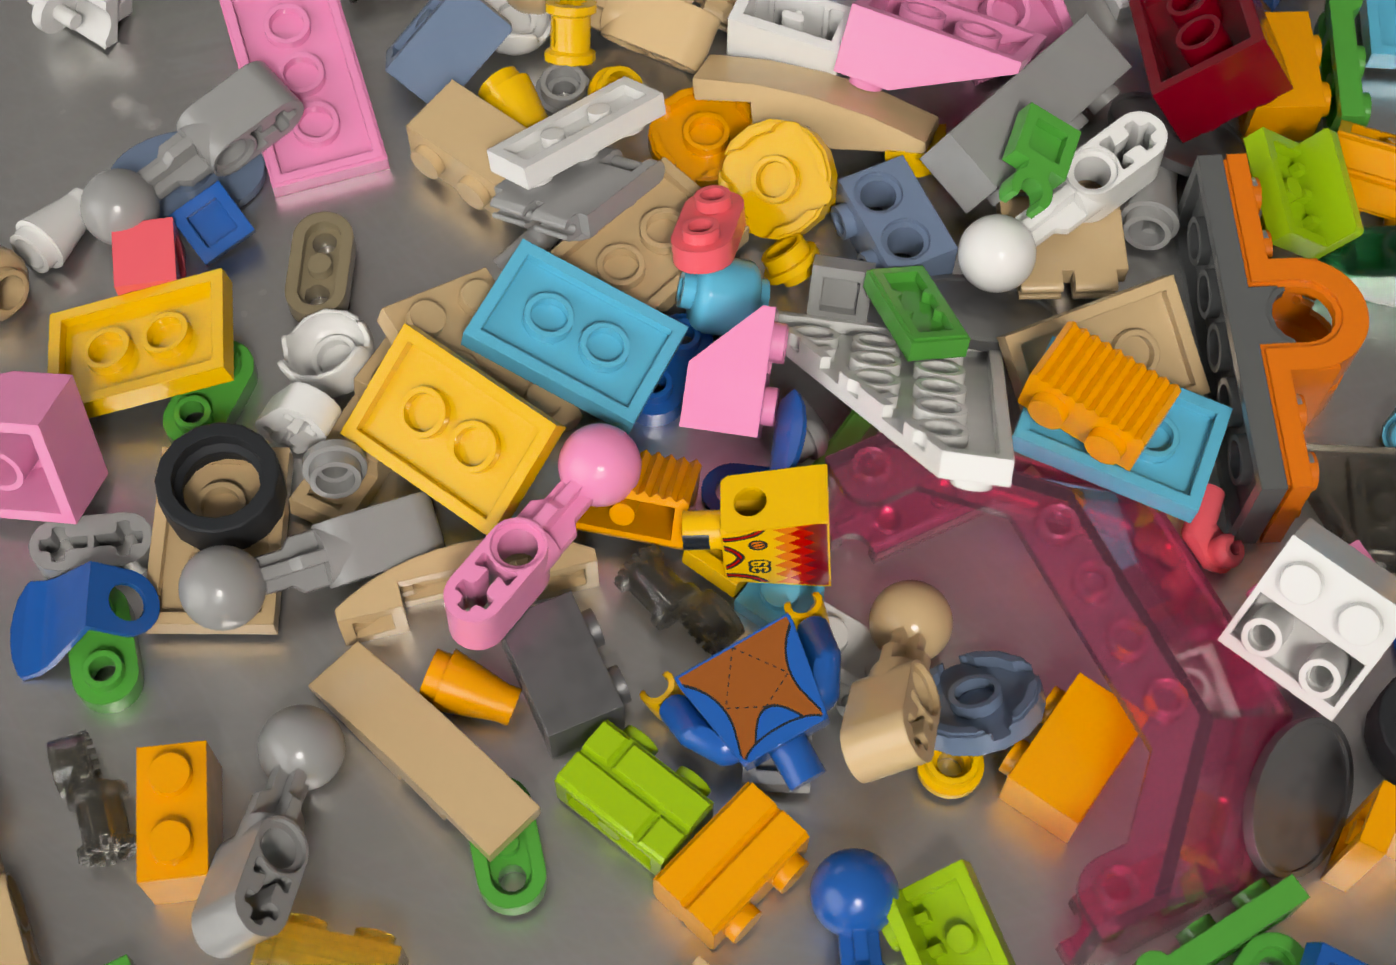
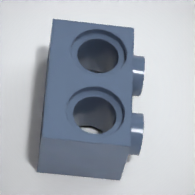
[831,155,958,276]

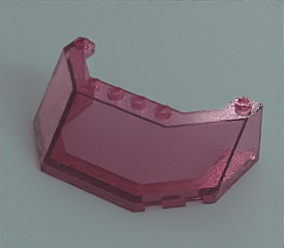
[825,433,1293,965]

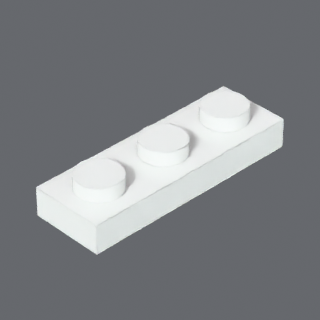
[487,76,666,190]

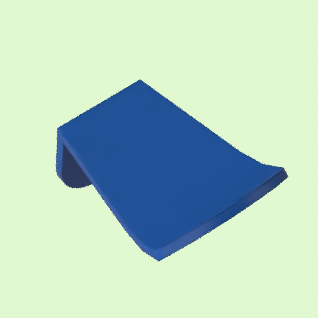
[701,389,807,510]
[10,561,160,681]

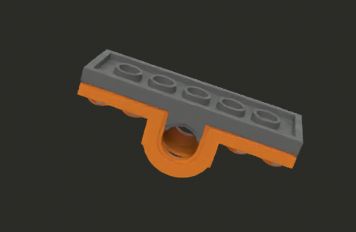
[1174,153,1369,544]

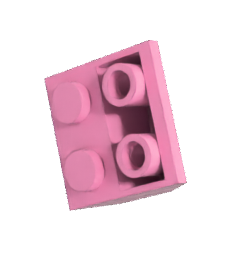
[679,305,789,438]

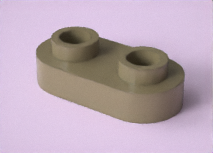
[285,211,356,322]

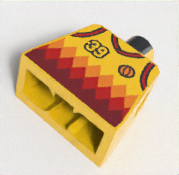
[682,464,831,586]

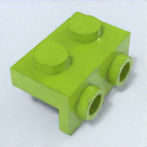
[1243,127,1364,259]
[882,859,1016,965]

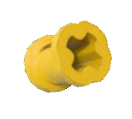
[544,0,597,66]

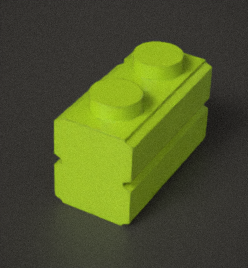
[554,719,714,876]

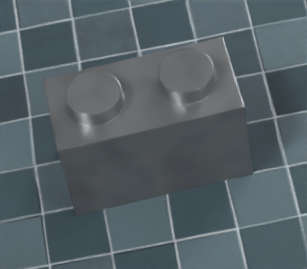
[501,591,631,759]

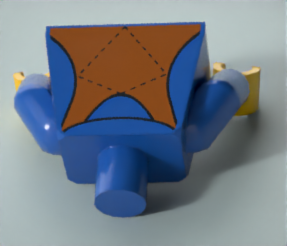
[639,592,841,792]

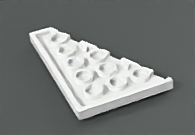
[778,311,1015,492]

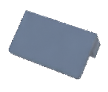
[385,0,512,104]

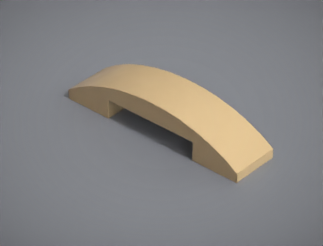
[335,539,600,646]

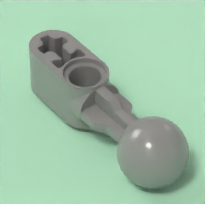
[80,61,304,245]
[178,491,446,631]
[191,705,345,959]

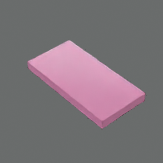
[219,0,390,198]

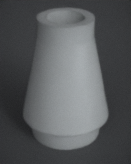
[1121,166,1179,250]

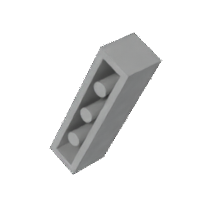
[920,13,1132,213]

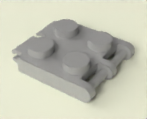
[490,147,665,242]

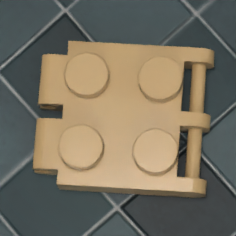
[996,180,1129,300]

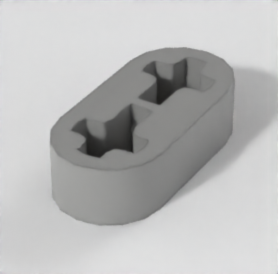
[29,512,152,579]

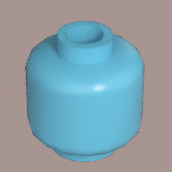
[676,258,770,337]

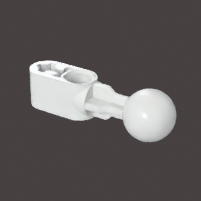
[957,111,1168,293]

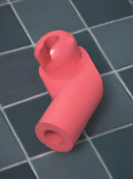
[1181,483,1245,574]

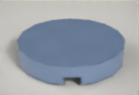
[929,651,1046,756]

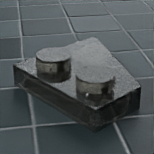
[1306,444,1396,573]

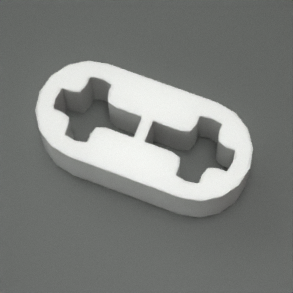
[255,382,342,454]

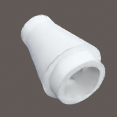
[10,188,87,273]

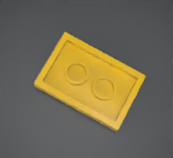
[47,268,234,418]
[340,323,566,536]

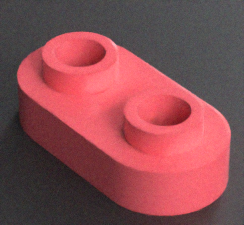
[671,185,746,274]

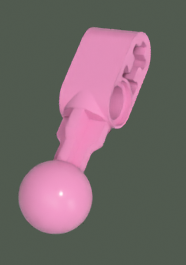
[443,423,642,650]

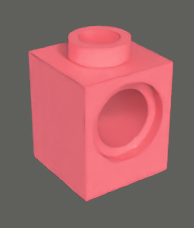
[111,217,187,296]

